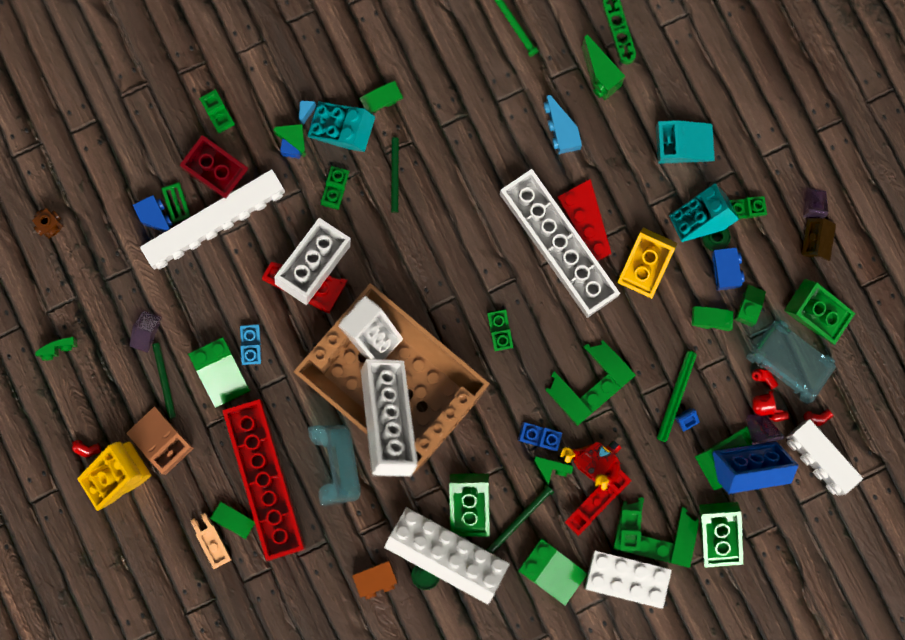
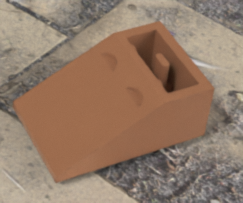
[126,406,194,475]

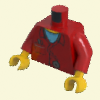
[560,440,621,490]

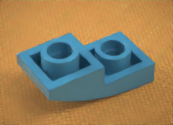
[240,324,261,365]

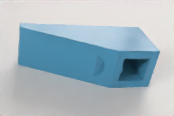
[544,95,582,154]

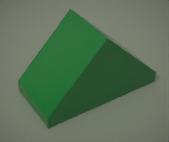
[273,124,306,157]

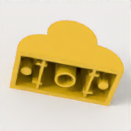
[77,442,151,511]

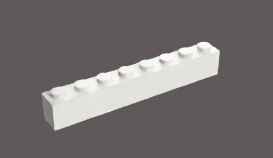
[140,169,285,270]

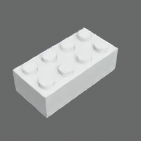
[275,218,351,305]
[338,296,403,360]
[785,419,863,496]
[584,551,672,609]

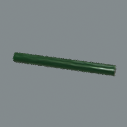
[391,137,399,213]
[152,343,176,419]

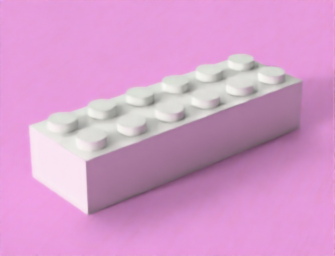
[361,359,417,476]
[384,507,509,604]

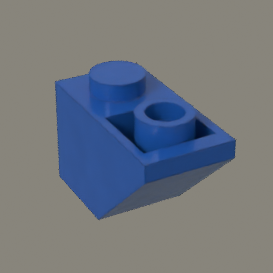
[133,195,173,232]

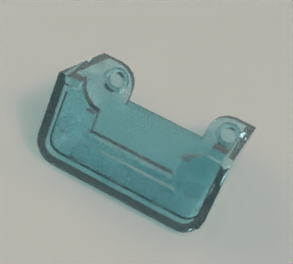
[745,320,836,404]
[308,425,361,507]

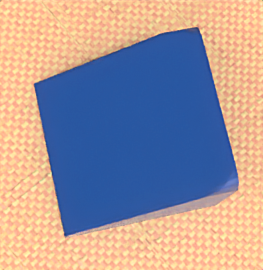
[280,138,301,159]

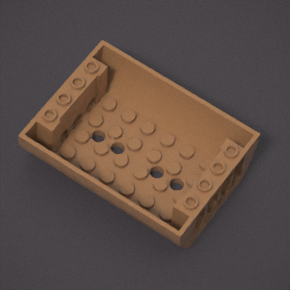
[294,283,490,474]

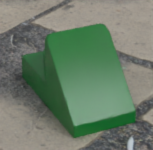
[534,457,573,485]

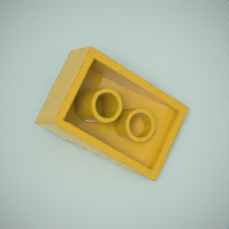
[617,228,678,299]

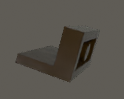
[802,218,836,261]

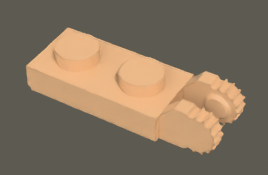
[191,513,232,569]

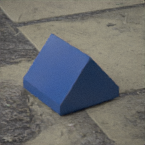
[675,408,700,432]

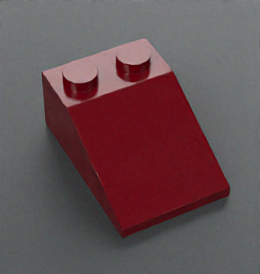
[180,135,249,199]

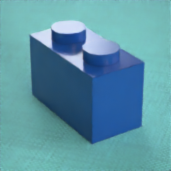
[711,247,745,291]

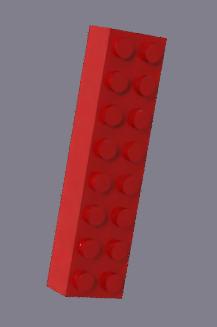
[222,399,306,561]

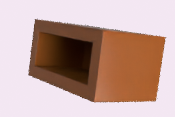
[352,561,398,600]

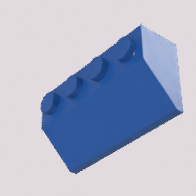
[713,442,799,494]

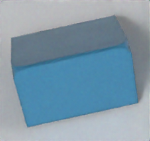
[299,101,316,124]

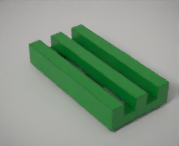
[161,182,191,224]

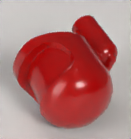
[752,391,789,422]

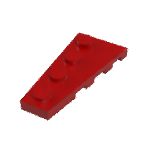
[557,179,611,261]
[262,262,348,314]

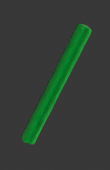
[657,351,697,442]

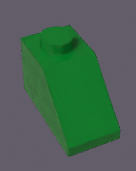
[734,284,766,327]

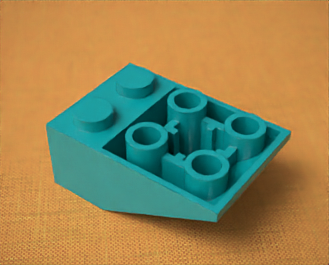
[307,102,376,152]
[656,121,715,164]
[669,183,739,242]

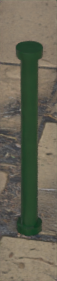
[484,485,554,554]

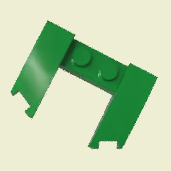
[545,340,636,426]
[612,497,699,568]

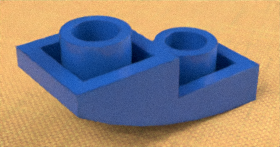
[518,422,562,452]

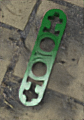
[602,0,636,65]

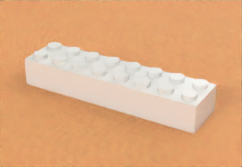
[500,169,620,318]

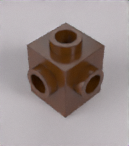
[32,208,64,239]

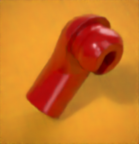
[752,369,779,390]
[803,409,833,426]
[72,440,102,458]

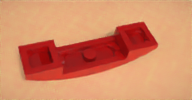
[564,469,632,536]

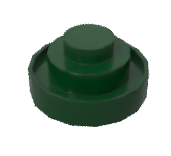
[702,228,731,251]
[412,565,440,590]

